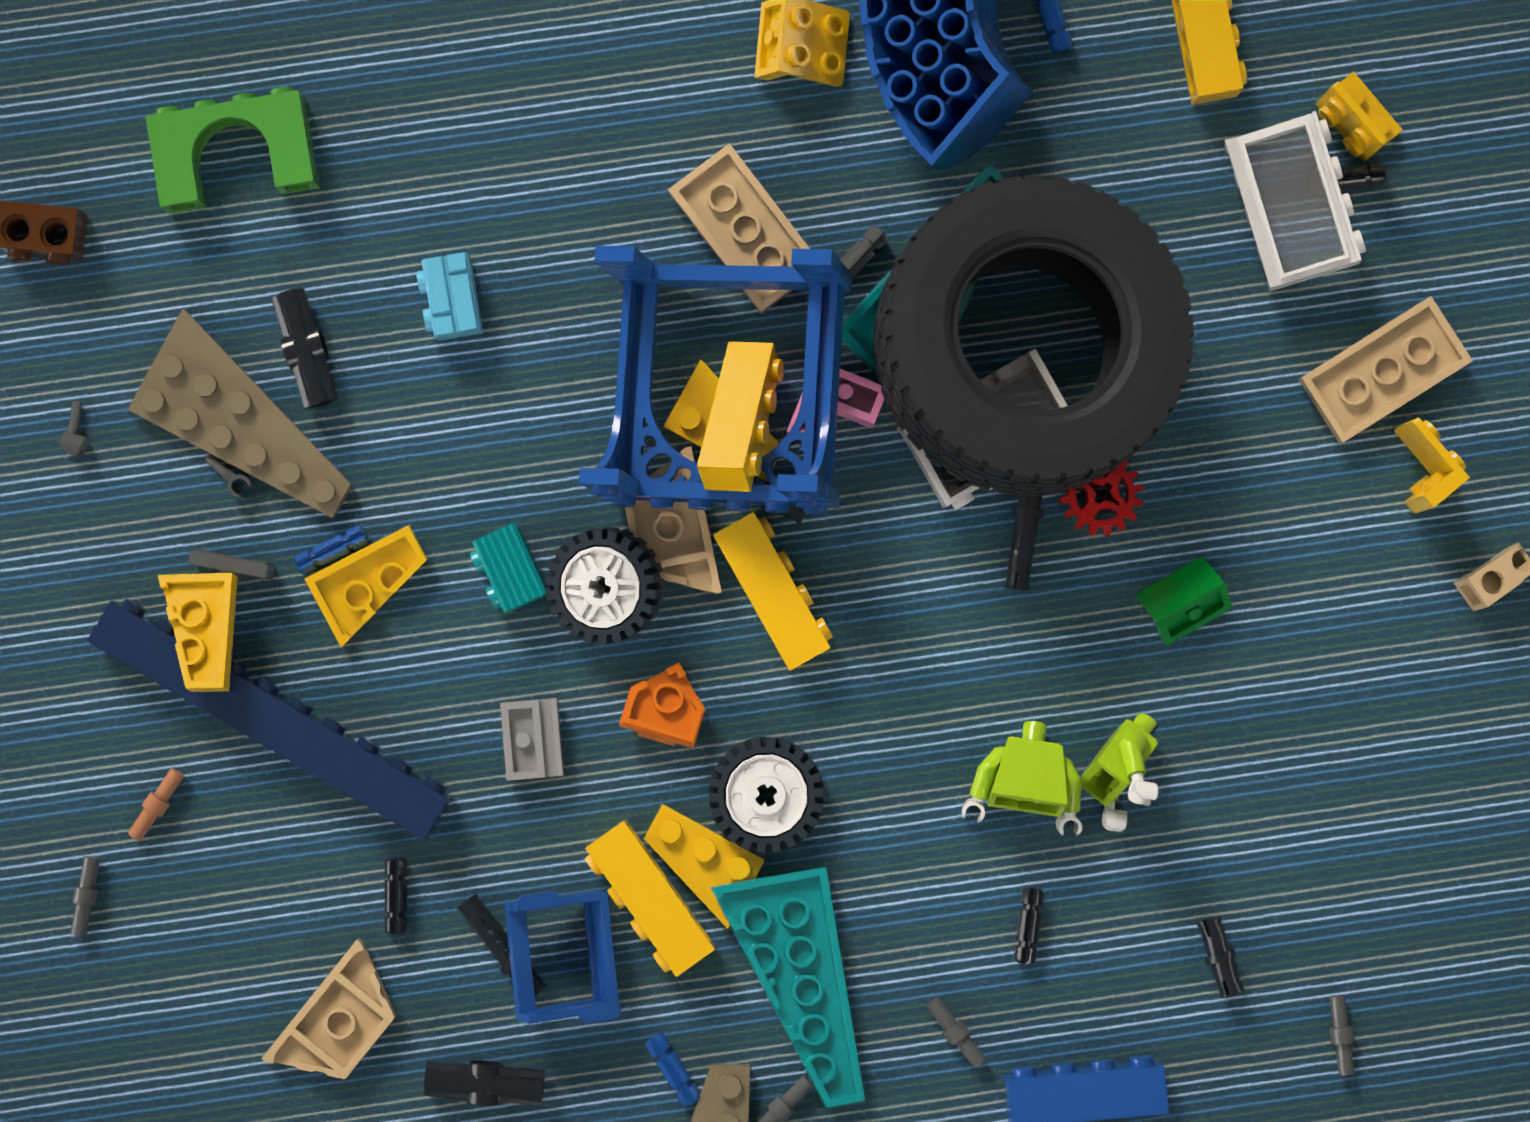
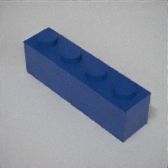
[1003,1055,1169,1122]

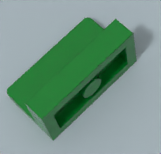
[1137,557,1233,646]

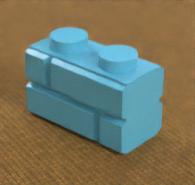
[417,252,483,341]

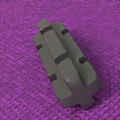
[840,226,888,278]

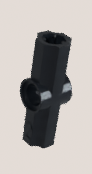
[272,288,338,409]
[424,1060,545,1106]

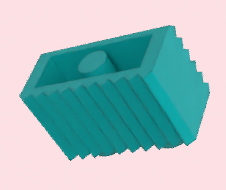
[470,522,548,614]

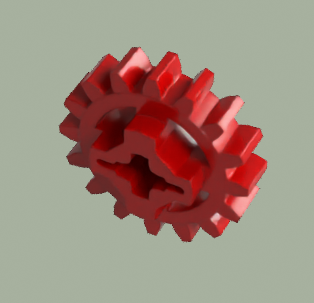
[1058,460,1144,537]

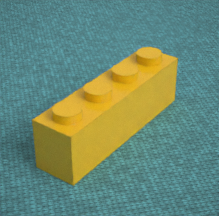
[1171,0,1247,105]
[697,342,784,492]
[713,512,833,671]
[585,819,715,977]

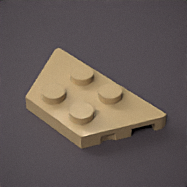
[625,446,722,594]
[261,938,397,1079]

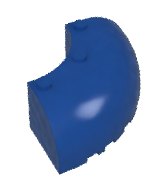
[859,0,1034,170]

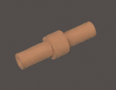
[128,768,184,841]

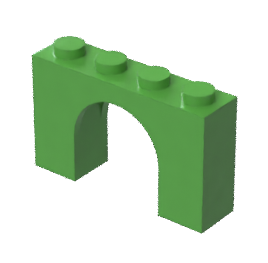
[145,87,320,214]

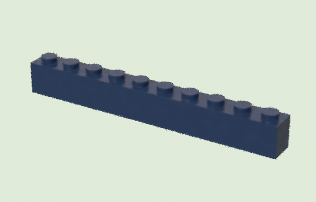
[87,599,452,840]

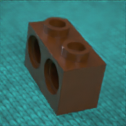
[0,200,88,266]

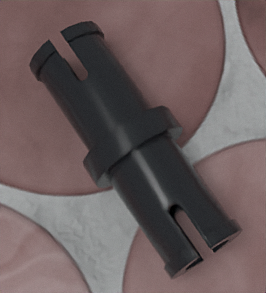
[1196,915,1245,998]

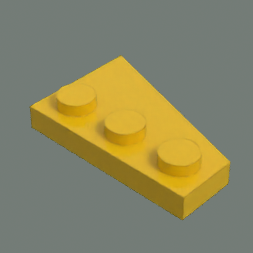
[664,359,779,481]
[304,524,428,647]
[158,573,238,692]
[644,804,765,929]

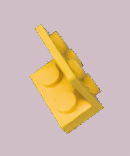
[754,0,850,87]
[1315,71,1403,162]
[1394,417,1470,514]

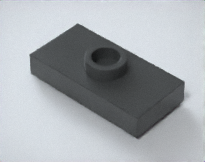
[189,549,275,582]

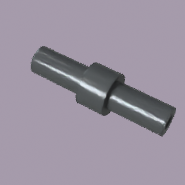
[70,856,100,936]
[1329,995,1355,1076]
[926,996,986,1068]
[758,1075,814,1122]

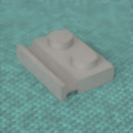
[500,698,564,781]

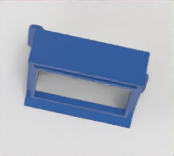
[504,890,621,1024]

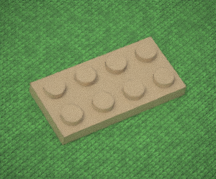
[668,143,810,314]
[1298,296,1473,444]

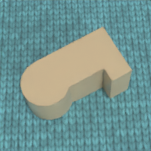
[1453,543,1530,611]

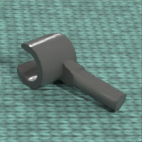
[60,401,88,458]
[205,454,252,498]

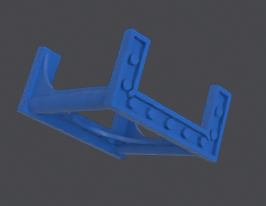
[579,246,853,515]

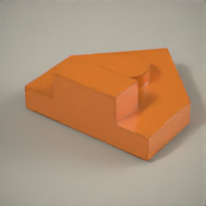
[619,662,705,749]

